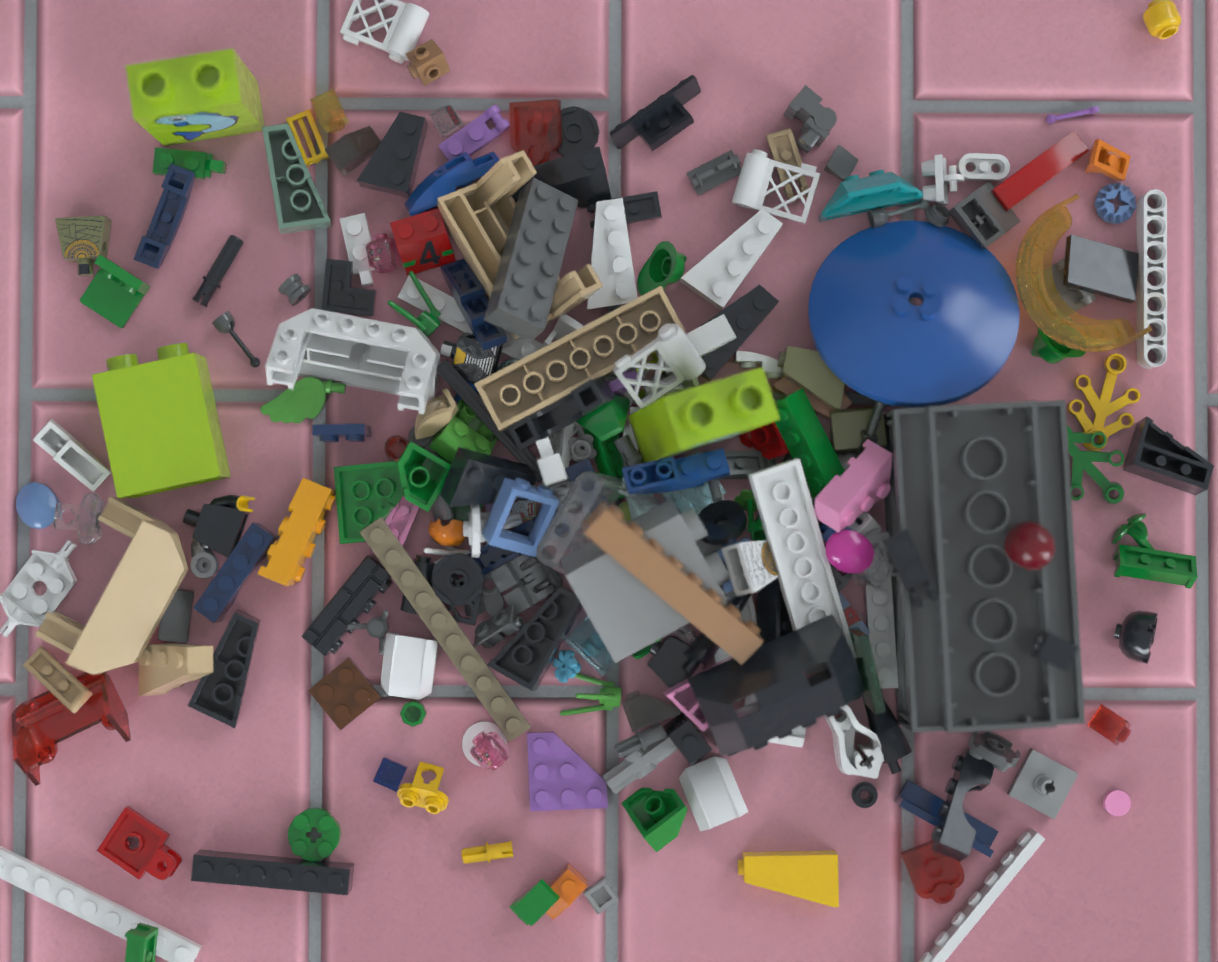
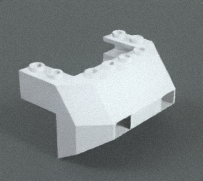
[266,308,440,415]

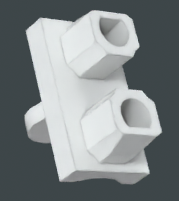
[921,154,964,205]

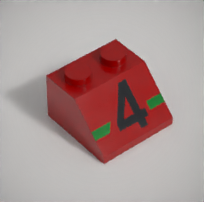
[390,208,456,276]

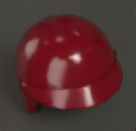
[1004,522,1055,570]

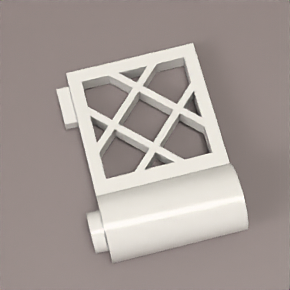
[340,0,430,64]
[731,149,820,224]
[613,323,706,409]

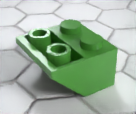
[429,399,498,463]

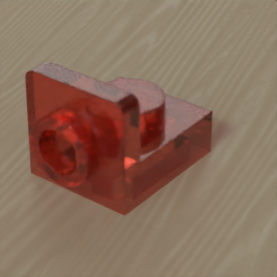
[1087,704,1131,746]

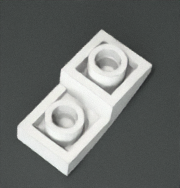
[735,351,782,379]

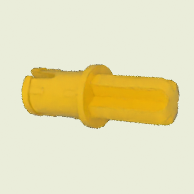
[461,841,514,864]

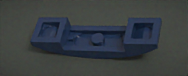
[133,163,196,269]

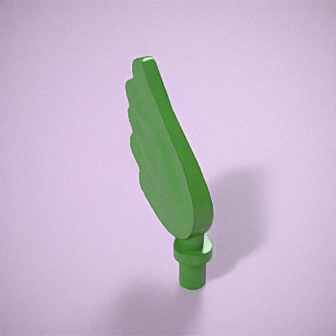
[260,377,346,423]

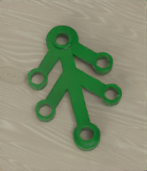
[1067,426,1124,504]

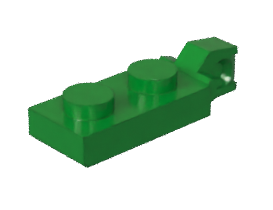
[152,147,226,180]

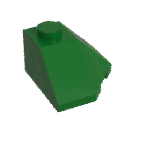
[396,441,451,512]
[621,787,688,852]

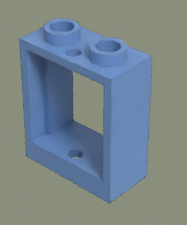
[482,478,560,557]

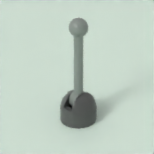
[867,199,929,228]

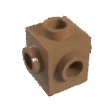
[406,39,451,86]

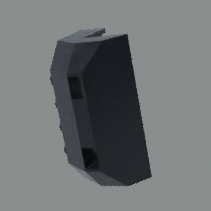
[688,614,866,756]

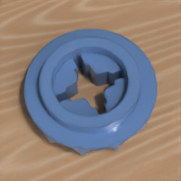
[1095,183,1137,224]

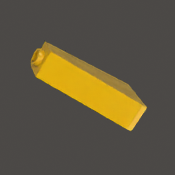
[737,850,839,907]

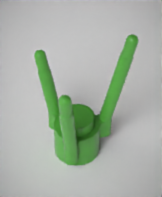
[560,673,621,716]

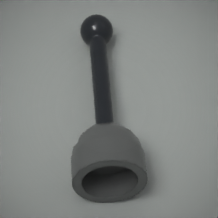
[212,311,260,367]

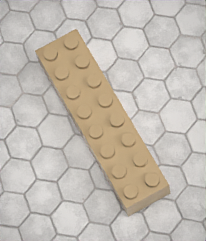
[475,286,686,433]

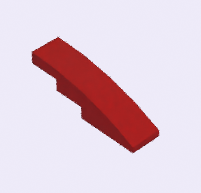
[991,131,1089,211]

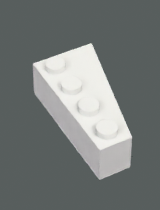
[587,198,638,309]
[680,209,783,311]

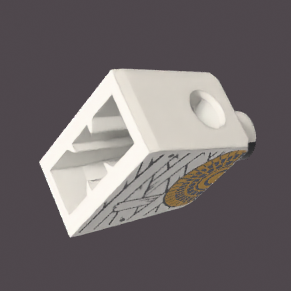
[721,540,779,596]

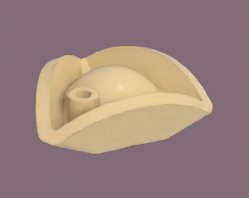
[415,388,458,440]

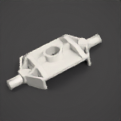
[0,540,77,637]

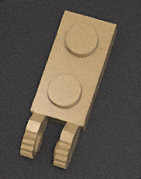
[765,127,809,203]

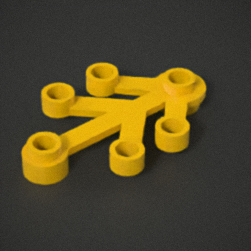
[1067,353,1141,451]

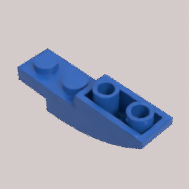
[405,151,500,216]
[622,449,730,494]

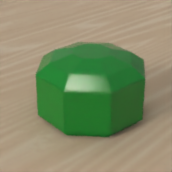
[400,700,427,727]

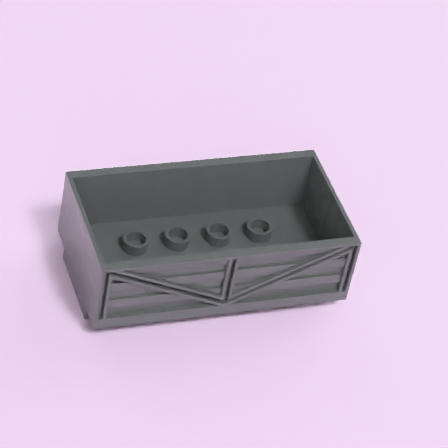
[883,400,1085,733]

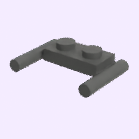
[703,451,776,502]

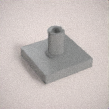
[1007,748,1078,819]

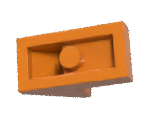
[1085,139,1131,181]

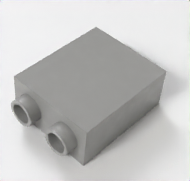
[560,499,730,663]

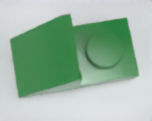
[509,879,560,926]

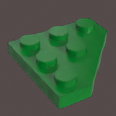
[334,461,404,544]

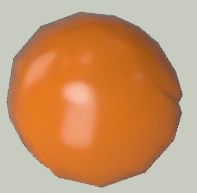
[428,519,466,547]

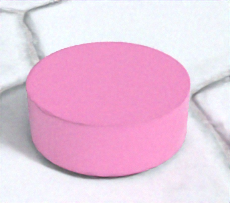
[1103,789,1131,816]

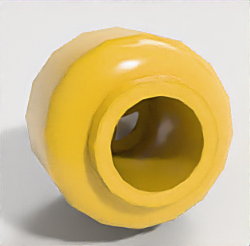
[1143,0,1182,39]

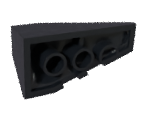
[512,147,612,208]

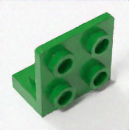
[79,254,151,328]

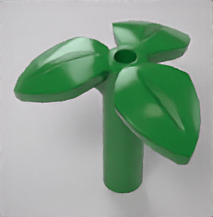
[1112,513,1155,550]

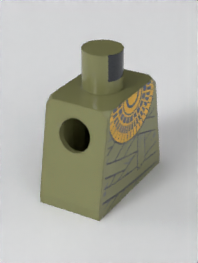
[55,216,111,276]

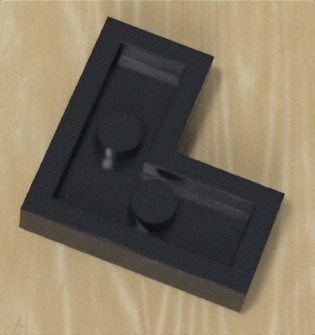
[322,258,376,316]

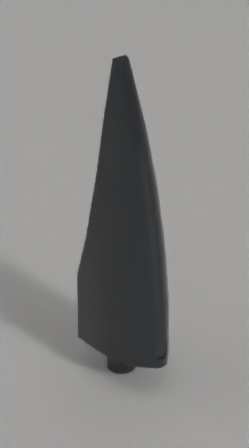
[683,593,752,675]
[858,668,912,774]

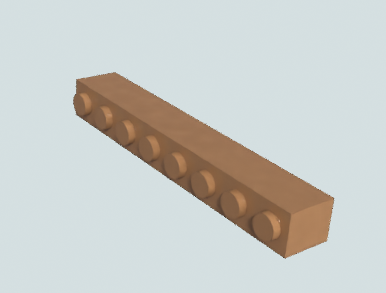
[581,501,763,665]

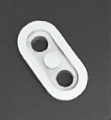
[957,153,1010,182]

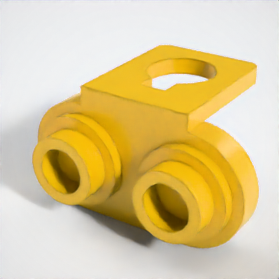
[397,762,449,814]

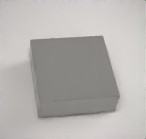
[583,877,619,914]

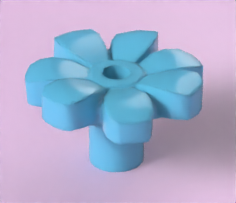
[553,650,581,683]

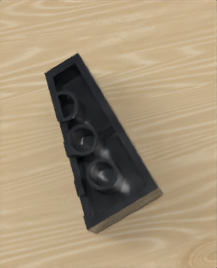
[487,587,583,691]

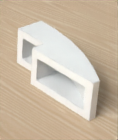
[33,418,111,492]

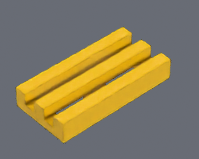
[286,109,329,167]

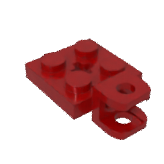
[97,806,182,880]

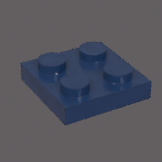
[312,424,371,443]

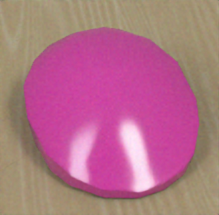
[825,530,874,573]

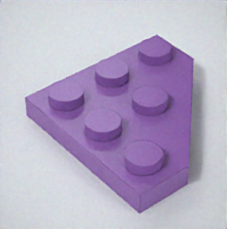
[527,731,608,811]

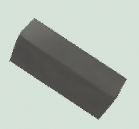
[158,589,194,643]

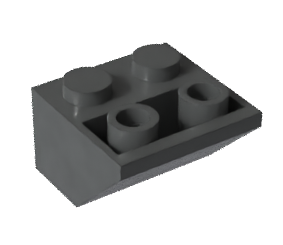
[949,181,1021,249]

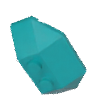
[819,170,923,222]

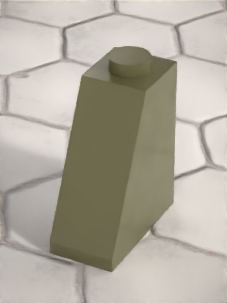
[777,346,845,410]

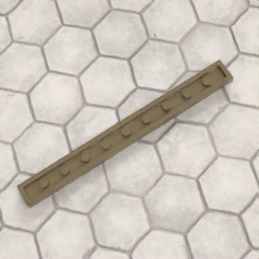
[360,516,531,742]

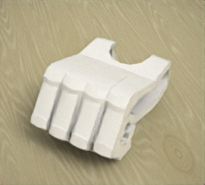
[824,705,884,778]

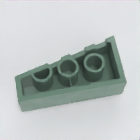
[262,123,331,235]

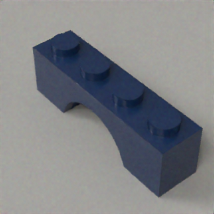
[193,522,279,623]

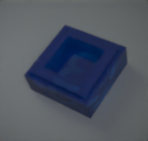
[373,757,408,792]

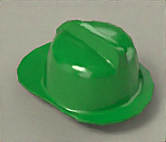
[637,241,687,296]
[1030,324,1086,364]

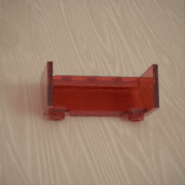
[11,672,131,786]

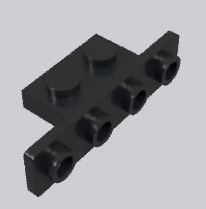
[610,75,701,152]

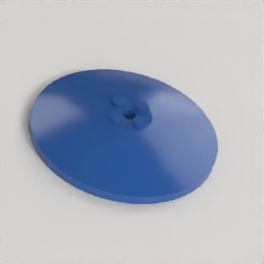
[808,221,1020,408]

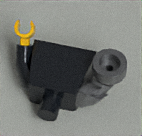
[183,495,255,578]

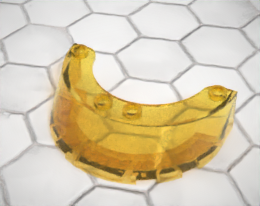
[1016,194,1153,352]

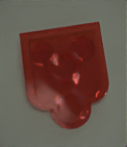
[509,99,562,166]
[900,840,965,904]

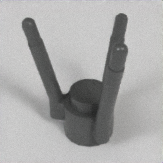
[347,609,389,655]

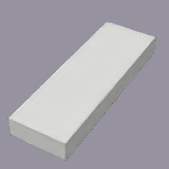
[655,314,736,375]

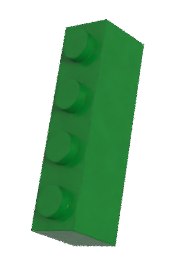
[774,388,845,499]

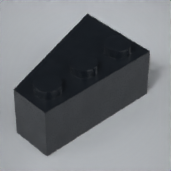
[1123,417,1214,495]
[440,447,538,507]

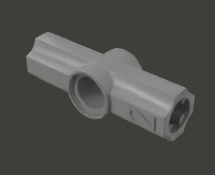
[602,730,678,794]

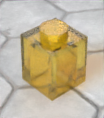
[310,89,350,133]

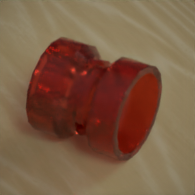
[384,435,409,461]

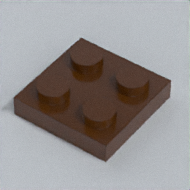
[308,657,382,730]

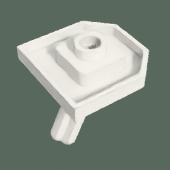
[463,504,522,558]

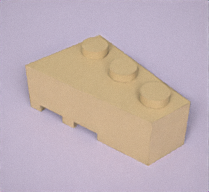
[138,643,213,696]

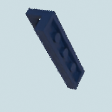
[894,779,999,858]

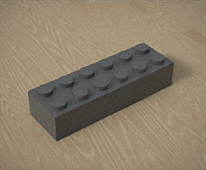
[484,178,578,342]

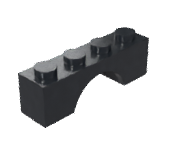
[507,376,616,451]
[931,749,995,862]

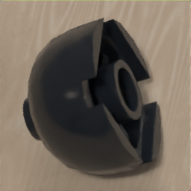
[1114,611,1158,664]

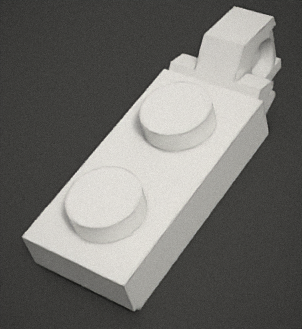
[340,213,377,286]

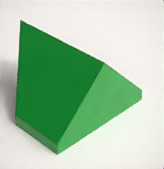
[576,395,630,442]

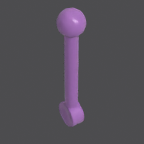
[1046,106,1099,124]

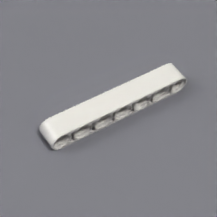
[1136,189,1167,369]

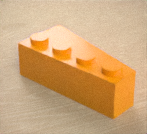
[257,478,336,586]

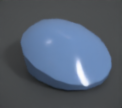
[16,482,60,529]

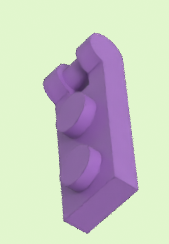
[438,105,511,161]

